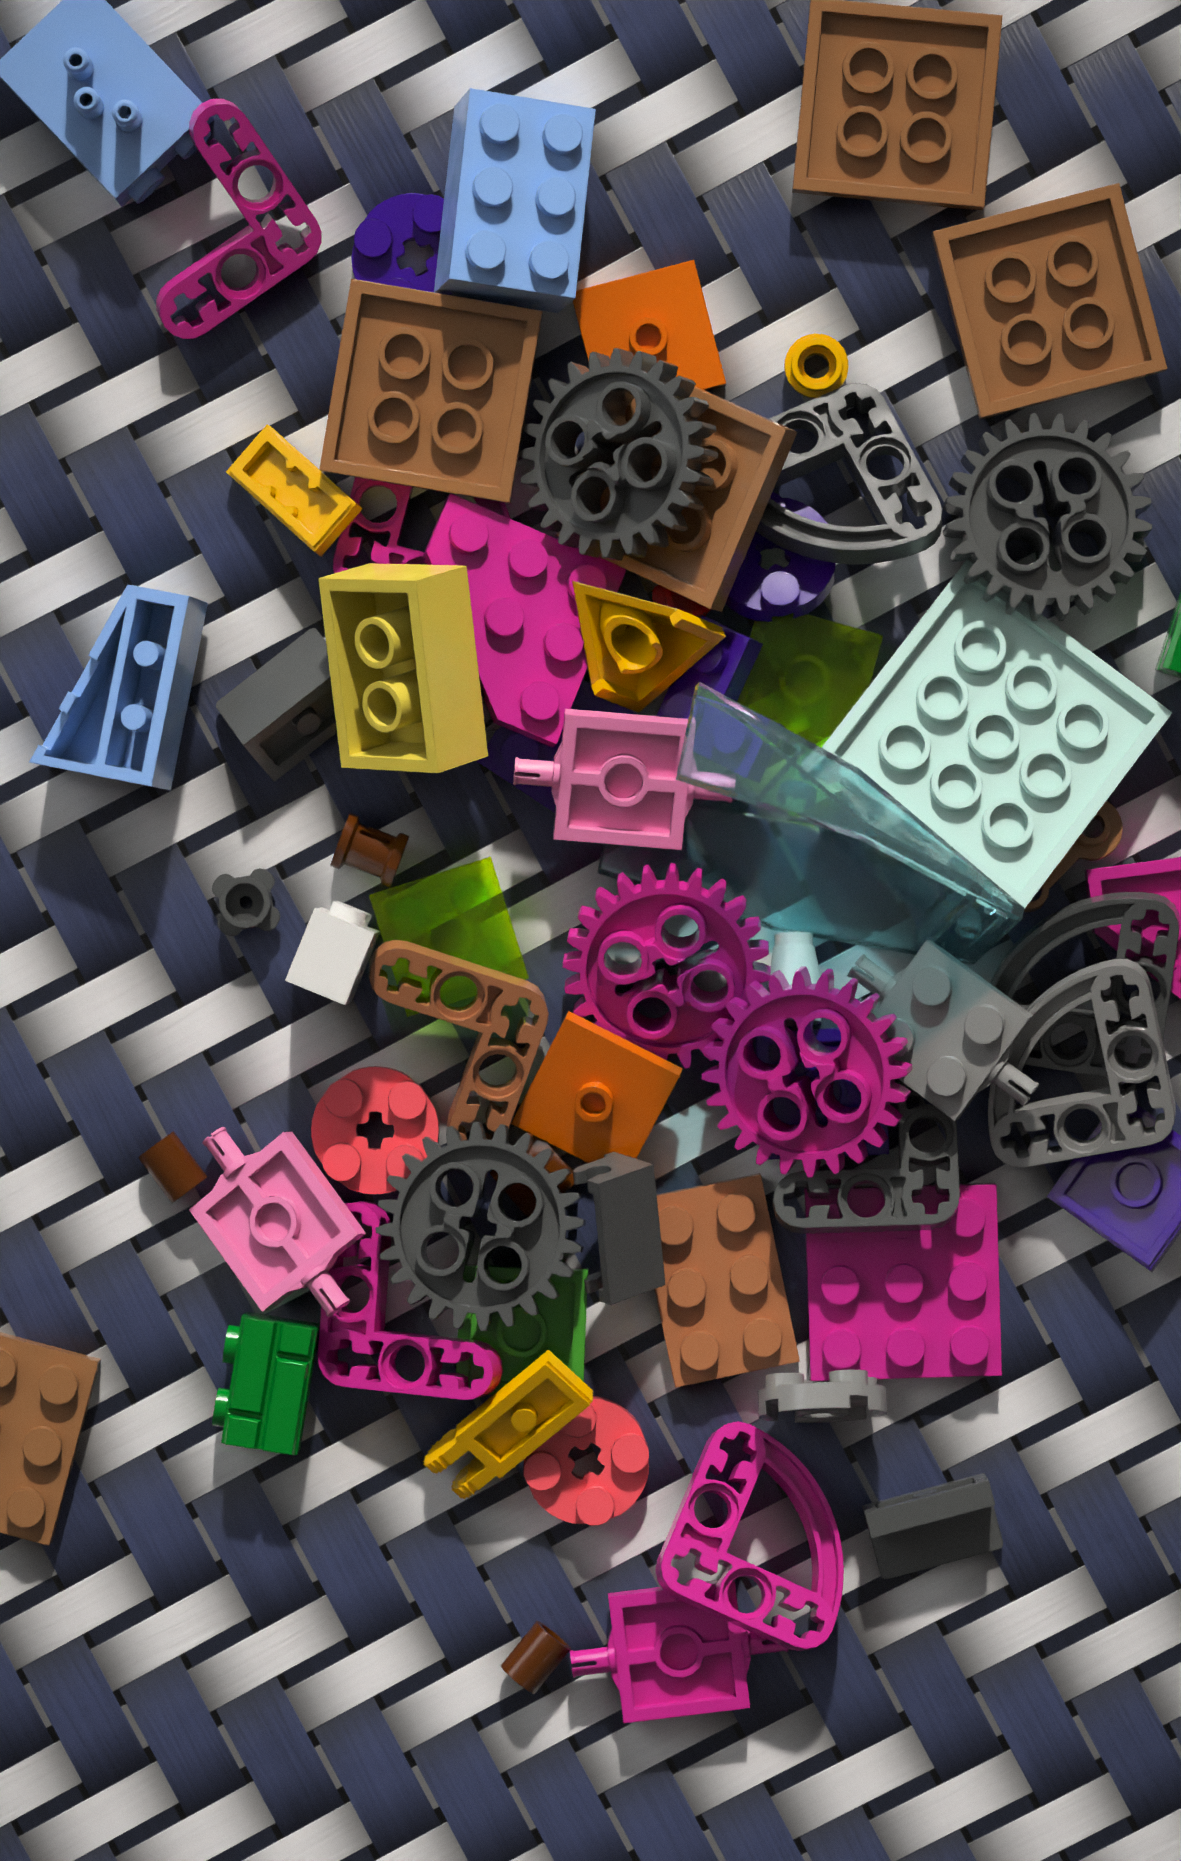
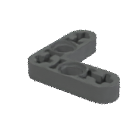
[773,1079,960,1234]

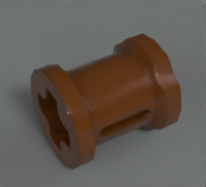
[330,812,410,887]

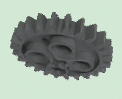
[519,348,718,561]
[942,413,1152,621]
[376,1122,586,1331]

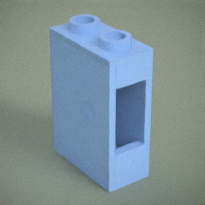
[0,0,214,207]

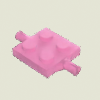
[513,709,734,850]
[189,1127,366,1317]

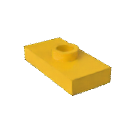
[226,424,363,556]

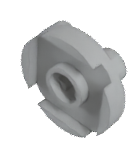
[758,1370,887,1423]

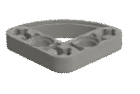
[988,959,1176,1167]

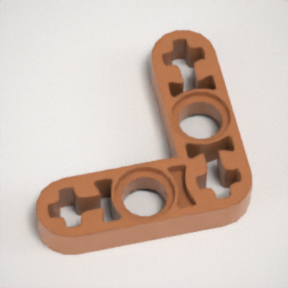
[368,940,548,1141]

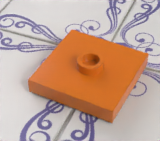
[572,260,726,391]
[511,1011,683,1163]

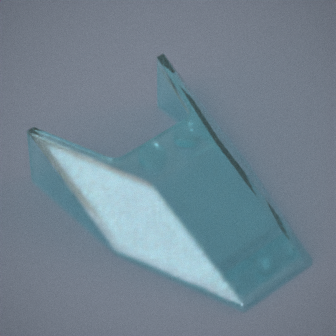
[597,682,1024,965]

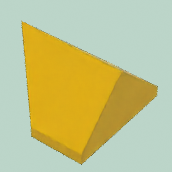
[572,581,726,713]

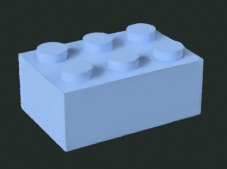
[434,88,596,313]

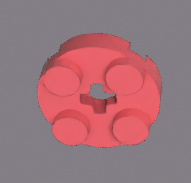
[311,1066,440,1194]
[524,1396,649,1526]

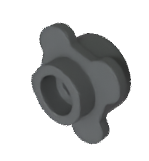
[212,868,280,936]

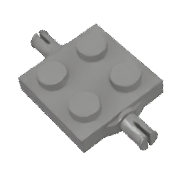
[847,940,1039,1121]

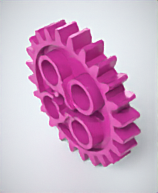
[563,863,771,1069]
[702,966,913,1177]

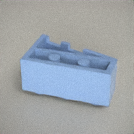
[29,584,208,791]

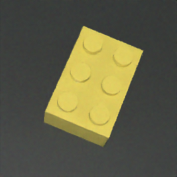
[318,563,488,773]

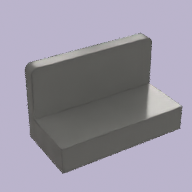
[216,628,337,782]
[862,1473,1003,1579]

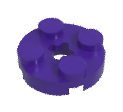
[351,193,444,292]
[725,492,836,622]

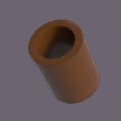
[138,1131,208,1203]
[500,1621,571,1694]

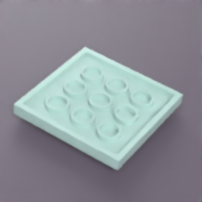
[813,560,1172,916]

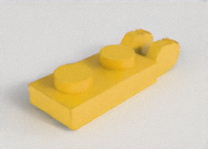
[423,1350,593,1499]

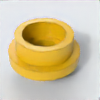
[784,334,848,398]

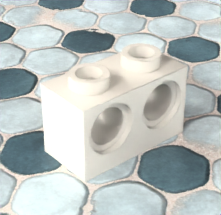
[285,901,381,1005]

